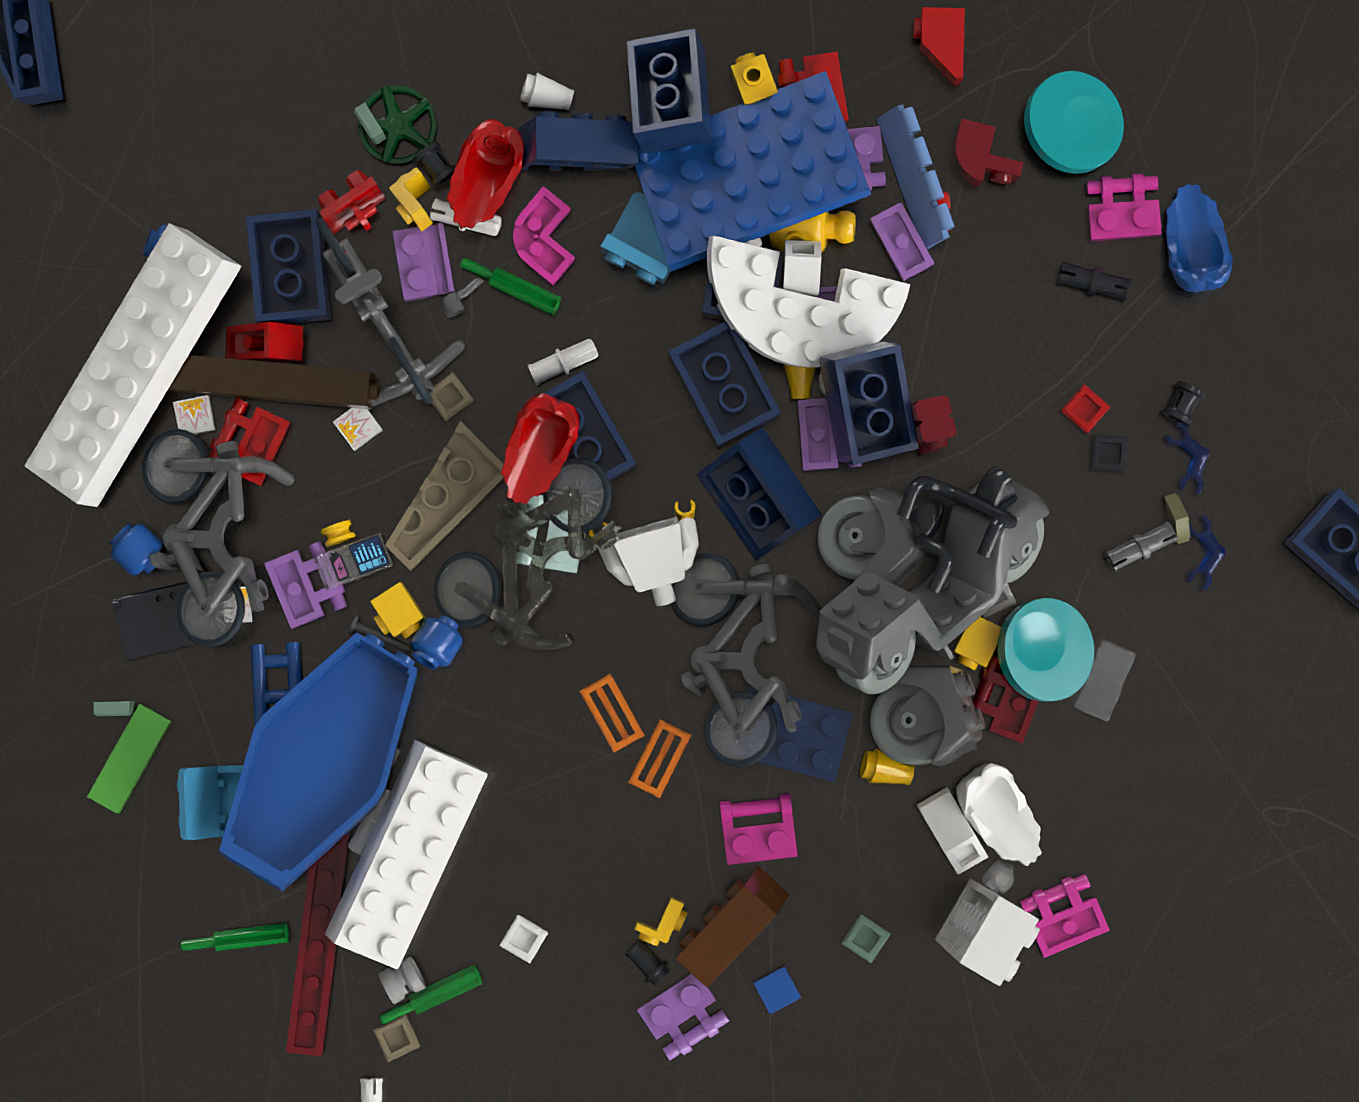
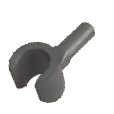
[442,276,484,318]

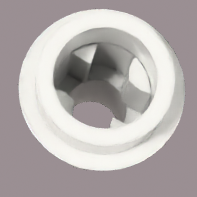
[520,73,574,110]

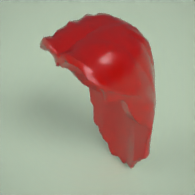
[446,119,524,229]
[501,393,580,504]

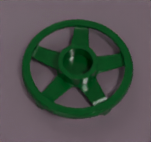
[357,85,436,164]

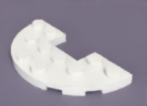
[707,236,910,368]

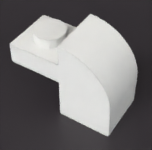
[783,240,821,296]

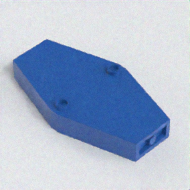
[219,633,418,892]

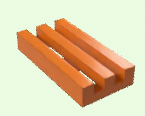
[580,674,645,752]
[628,719,691,798]

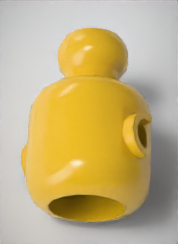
[769,211,856,253]

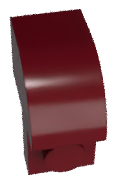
[953,119,1024,187]

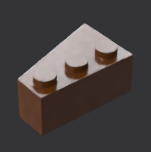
[676,865,790,988]

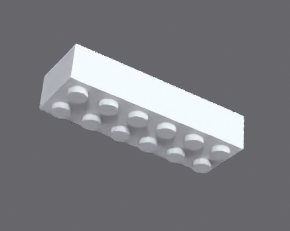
[325,740,488,970]

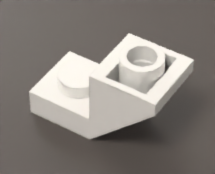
[917,787,988,875]

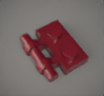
[971,656,1039,744]

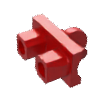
[317,170,386,234]

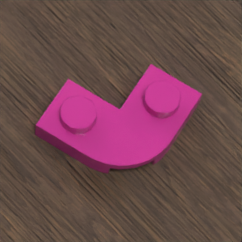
[513,186,575,286]

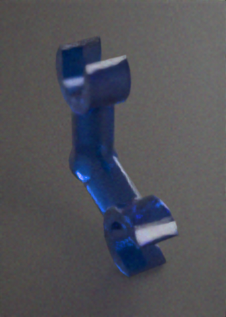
[1165,423,1210,495]
[1188,515,1226,591]

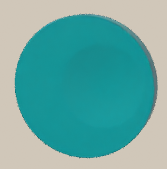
[1024,71,1124,174]
[998,598,1094,702]

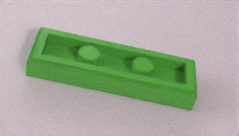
[87,704,172,814]

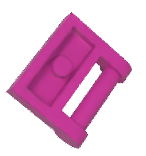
[720,793,798,865]

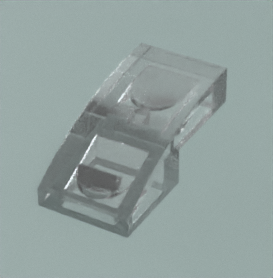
[1075,639,1136,722]

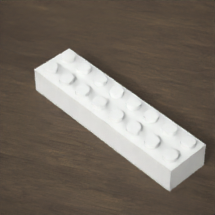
[25,223,242,507]
[935,879,1040,986]

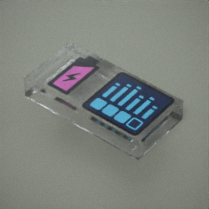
[314,533,393,591]

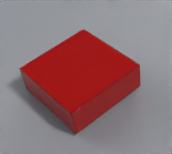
[1060,384,1110,434]

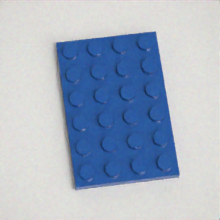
[635,71,871,271]

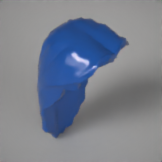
[1165,184,1233,293]

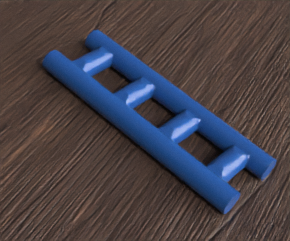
[250,642,302,726]

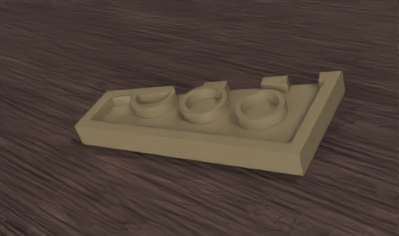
[385,421,504,571]

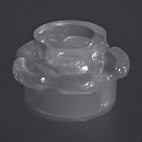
[982,860,1015,893]

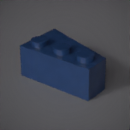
[0,0,63,105]
[517,111,638,170]

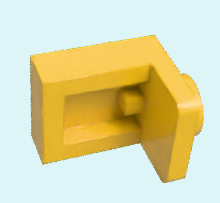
[389,168,433,231]
[634,897,688,946]

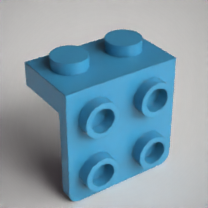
[601,192,671,285]
[177,765,243,840]

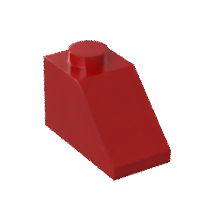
[913,7,965,85]
[225,322,304,363]

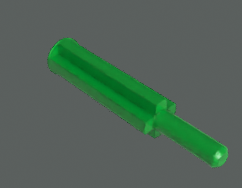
[460,258,562,316]
[180,922,289,951]
[379,965,482,1024]

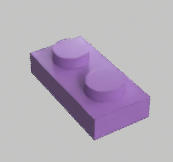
[869,202,935,282]

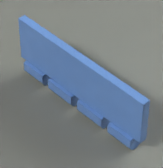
[876,104,955,249]

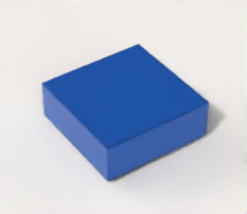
[753,966,801,1014]

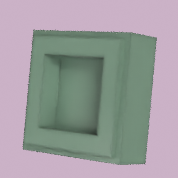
[354,102,387,145]
[94,701,135,716]
[841,913,891,963]

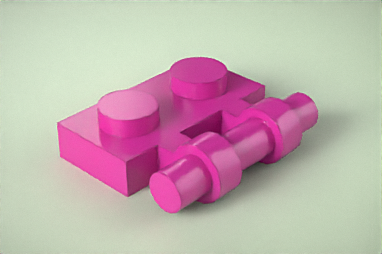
[1086,173,1162,241]
[1020,874,1110,958]

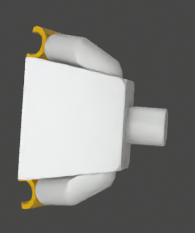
[589,500,699,606]

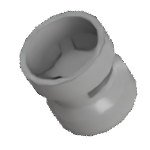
[378,956,426,1004]

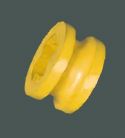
[320,520,356,547]

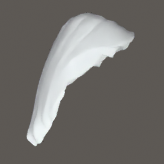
[956,763,1042,866]

